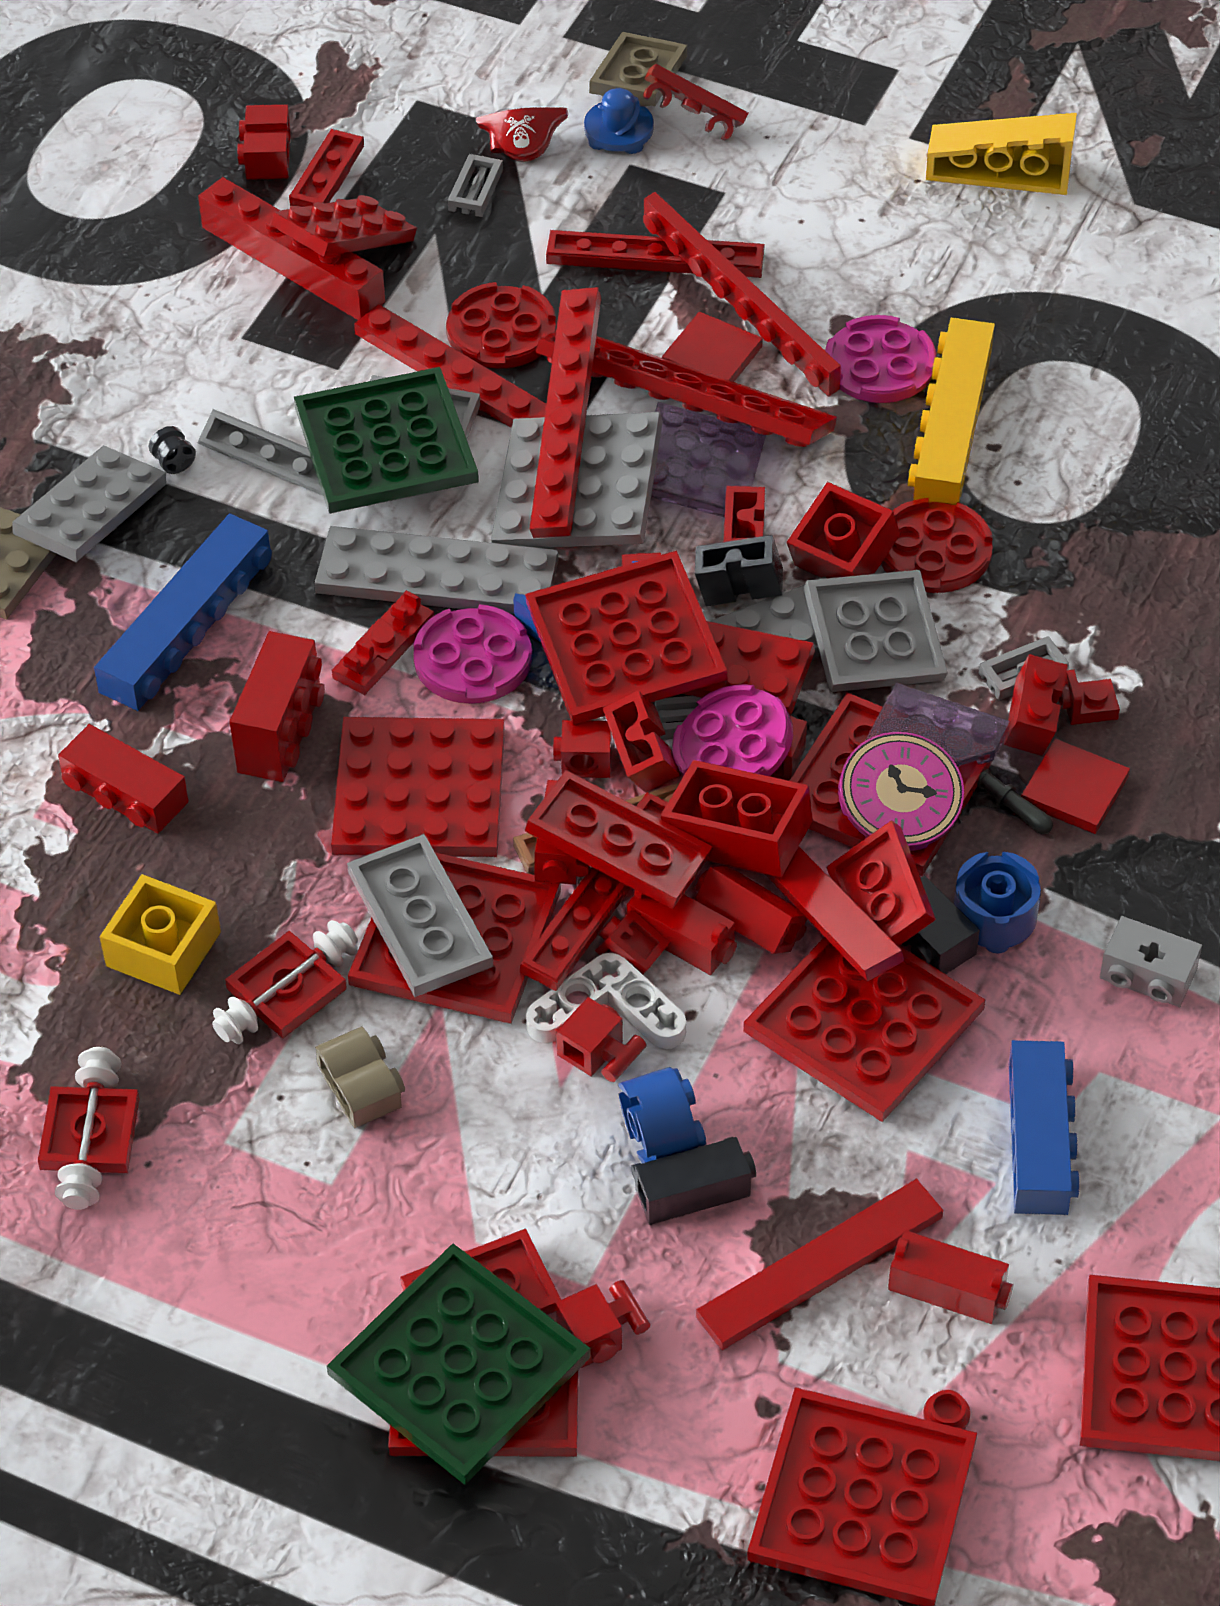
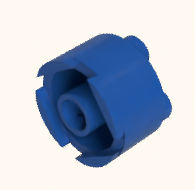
[954,852,1041,954]
[618,1067,707,1163]

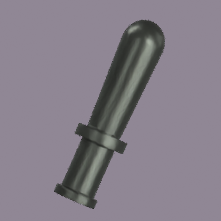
[977,769,1053,834]

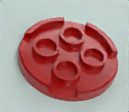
[446,282,556,369]
[881,498,993,593]

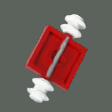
[212,920,358,1044]
[38,1047,140,1210]

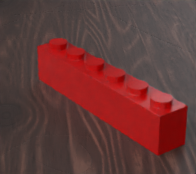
[198,177,385,320]

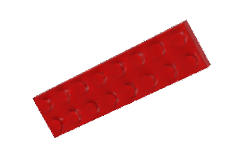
[535,331,837,447]

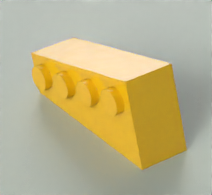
[926,113,1077,195]

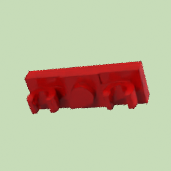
[643,64,749,141]
[289,129,364,207]
[332,590,434,696]

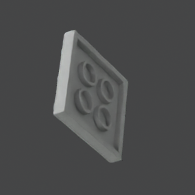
[803,570,948,692]

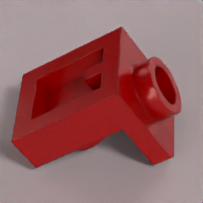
[1058,669,1120,725]
[595,909,670,975]

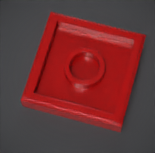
[662,312,763,382]
[1021,738,1130,834]

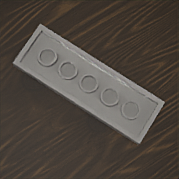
[315,526,559,615]

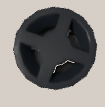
[148,426,196,474]

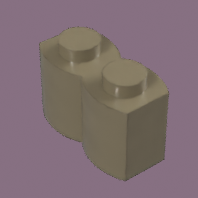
[315,1026,405,1129]

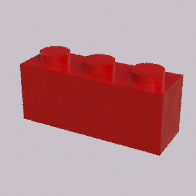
[58,724,189,834]

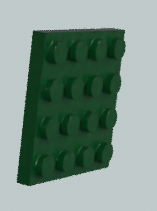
[294,367,479,514]
[327,1243,591,1485]

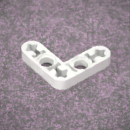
[526,953,686,1049]

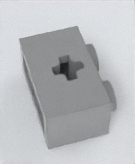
[1100,916,1202,1007]

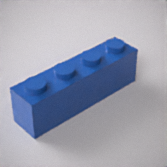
[1008,1040,1079,1215]

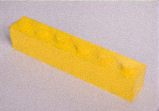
[908,317,995,505]

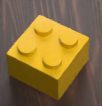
[100,874,221,995]

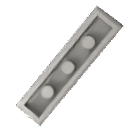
[197,409,323,495]

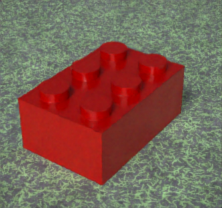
[229,631,325,782]
[660,760,813,878]

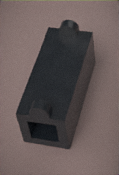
[631,1136,756,1225]

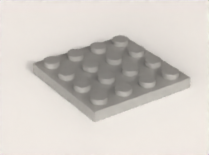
[491,412,663,548]

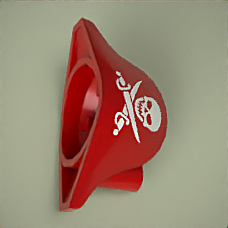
[476,107,568,162]

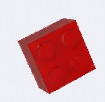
[786,481,900,579]

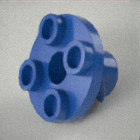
[584,88,654,154]

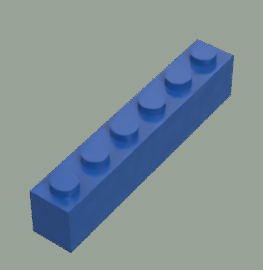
[94,513,272,711]

